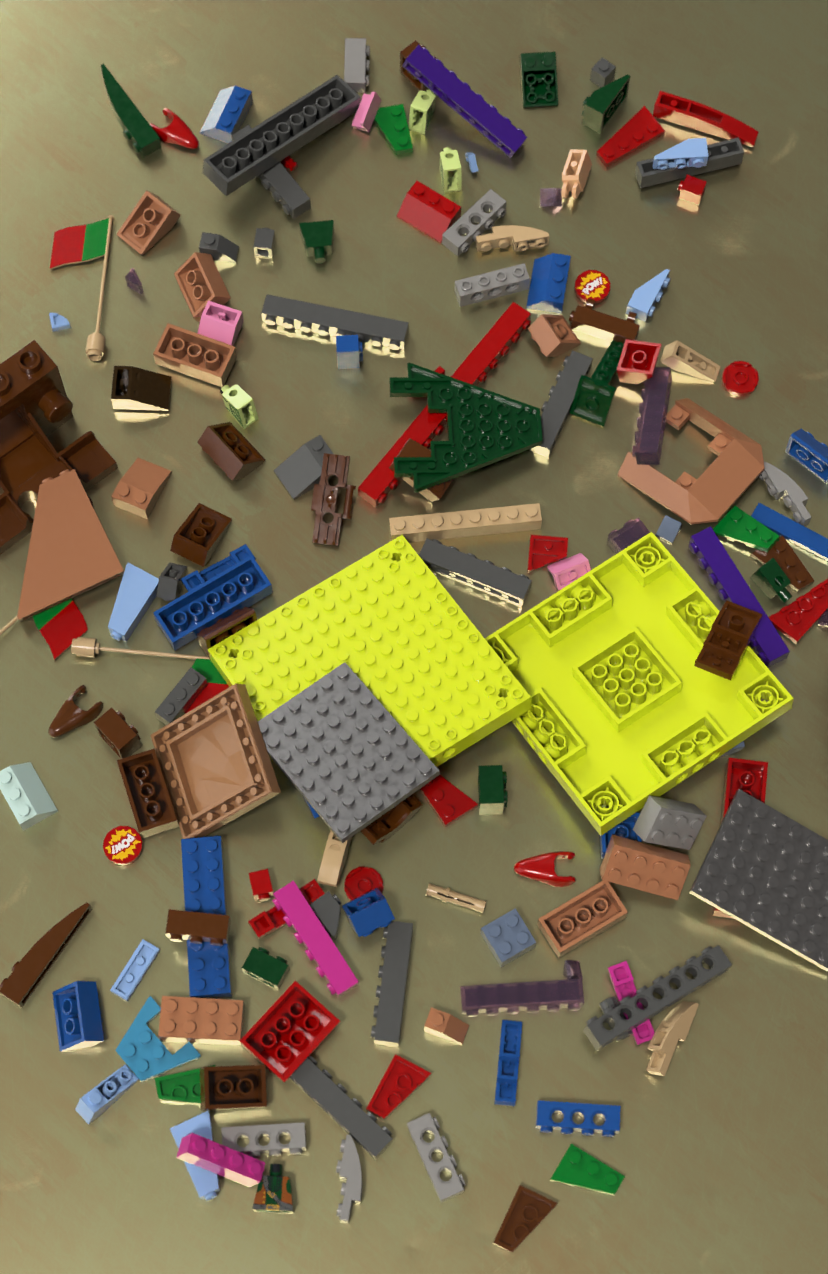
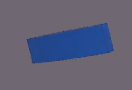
[495,1020,522,1106]

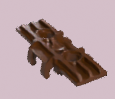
[311,453,356,546]

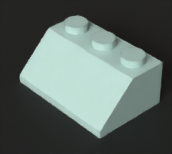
[0,762,58,831]

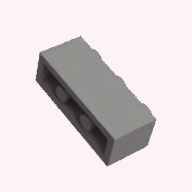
[344,38,370,93]

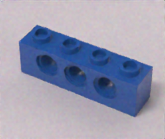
[536,1100,621,1137]

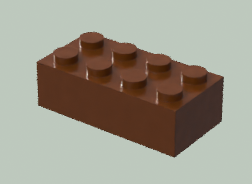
[117,748,179,839]

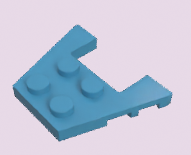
[115,996,202,1082]

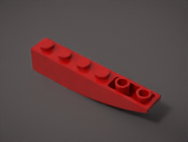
[653,91,759,147]

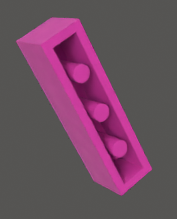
[176,1133,265,1187]

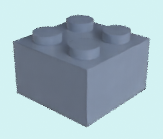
[480,908,536,967]

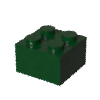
[478,765,508,815]

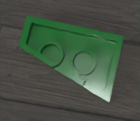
[374,104,413,155]
[713,506,780,553]
[155,1065,216,1103]
[550,1144,625,1195]

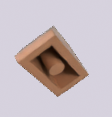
[424,1007,469,1045]

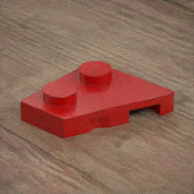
[527,535,568,572]

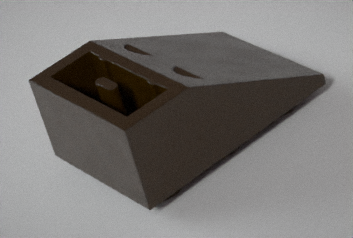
[111,366,172,411]

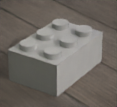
[633,795,707,850]

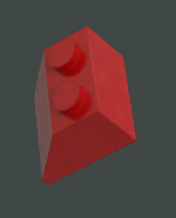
[617,339,662,384]

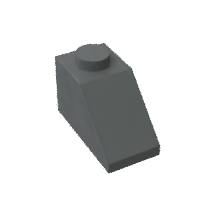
[199,232,239,263]
[157,562,188,601]
[310,891,342,941]

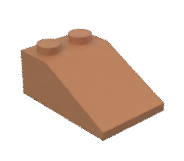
[116,190,181,255]
[111,458,172,519]

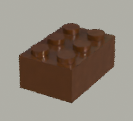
[200,1065,267,1111]

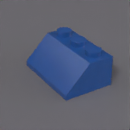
[200,86,253,144]
[526,253,571,314]
[785,429,828,484]
[52,981,104,1052]

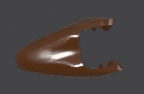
[48,685,103,737]

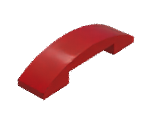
[248,879,325,938]

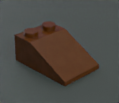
[389,438,454,502]
[170,503,232,567]

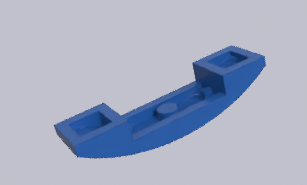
[181,544,256,592]

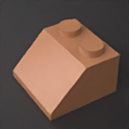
[528,314,581,357]

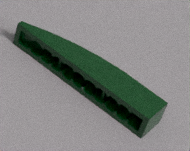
[101,63,161,158]

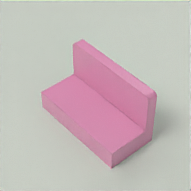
[352,91,381,132]
[547,553,591,590]

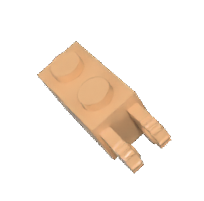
[561,150,592,199]

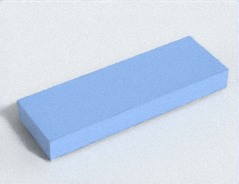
[110,939,160,1002]

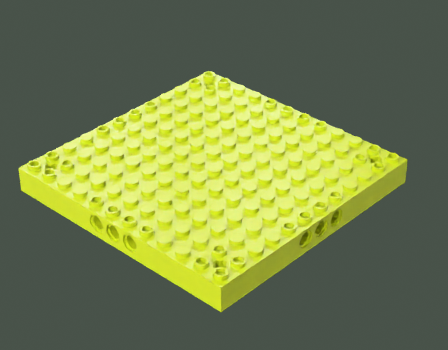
[485,532,794,836]
[207,535,532,767]

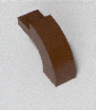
[361,794,422,845]

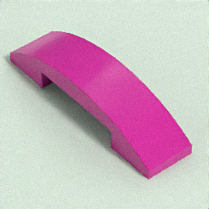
[607,961,655,1045]

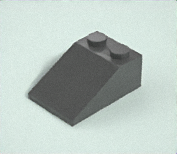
[274,435,334,500]

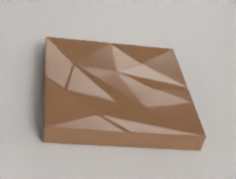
[151,683,281,839]

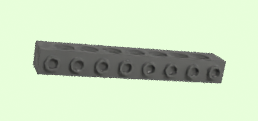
[583,945,732,1051]

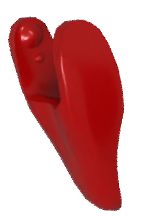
[150,108,199,149]
[514,851,576,887]

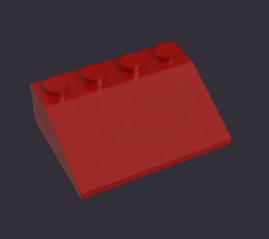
[240,981,340,1083]

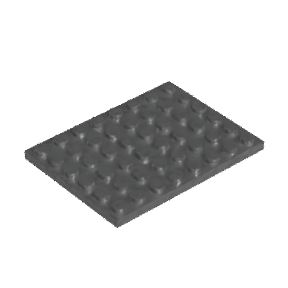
[258,662,440,843]
[689,789,828,972]

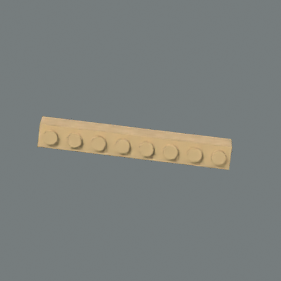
[389,503,542,542]

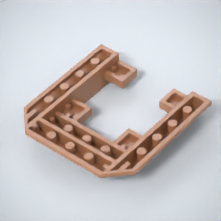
[618,398,765,525]

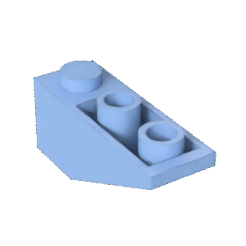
[653,138,708,170]
[626,269,671,322]
[75,1065,138,1124]

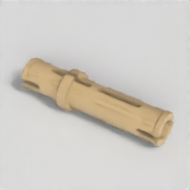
[426,883,486,913]

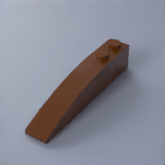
[0,902,92,1009]

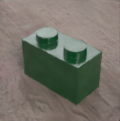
[242,947,290,990]

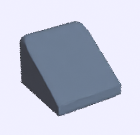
[656,515,682,543]

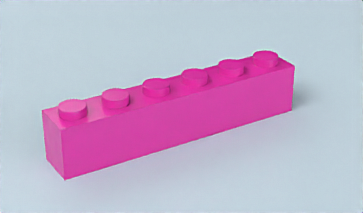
[272,880,359,998]

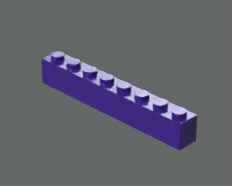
[403,45,527,158]
[689,526,790,668]

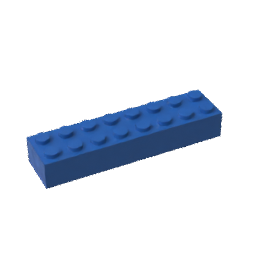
[181,836,232,999]

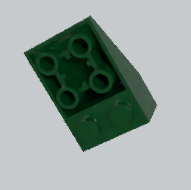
[519,51,558,107]

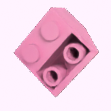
[198,301,244,346]

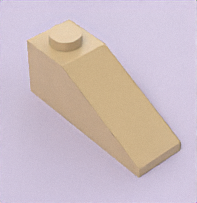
[660,340,721,383]

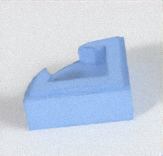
[465,152,478,173]
[49,313,71,332]

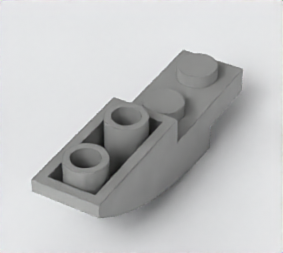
[759,461,811,526]
[336,1135,362,1224]

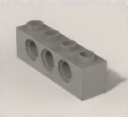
[442,189,507,256]
[455,263,530,307]
[407,1113,466,1203]
[222,1122,307,1157]

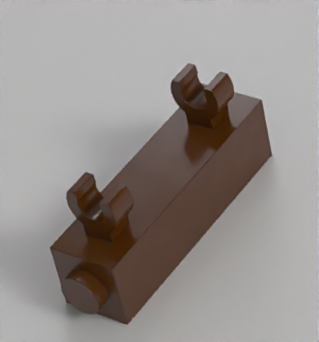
[569,298,640,344]

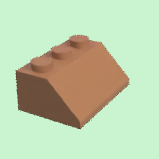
[174,252,231,318]

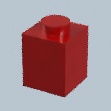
[678,175,707,205]
[249,869,273,902]

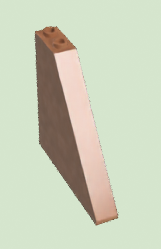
[17,469,124,622]

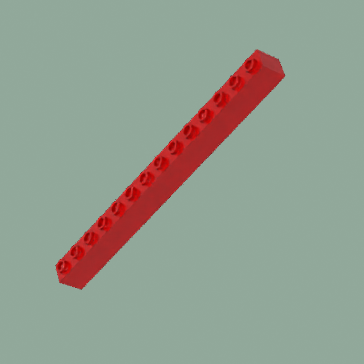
[358,302,531,508]

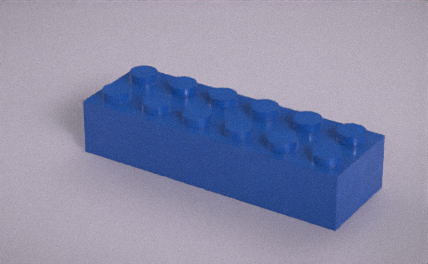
[153,555,273,651]

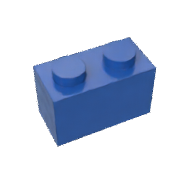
[336,335,363,369]

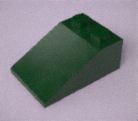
[582,74,630,133]

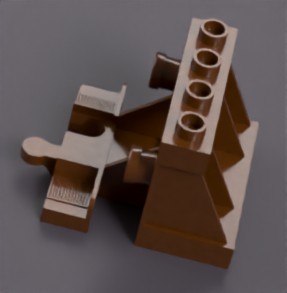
[0,340,118,555]

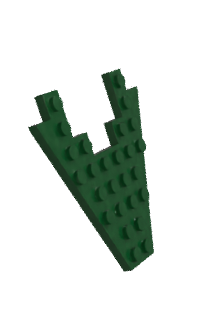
[389,363,543,493]

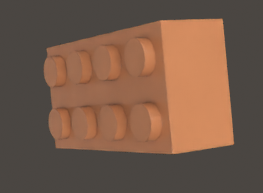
[153,323,237,387]
[600,835,691,900]
[537,880,628,958]
[158,996,245,1046]

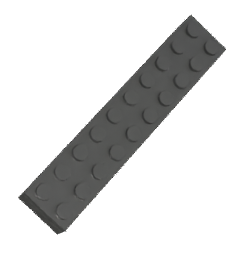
[203,75,361,196]

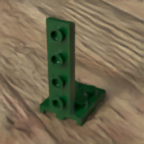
[570,340,624,426]

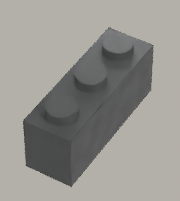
[155,667,207,725]

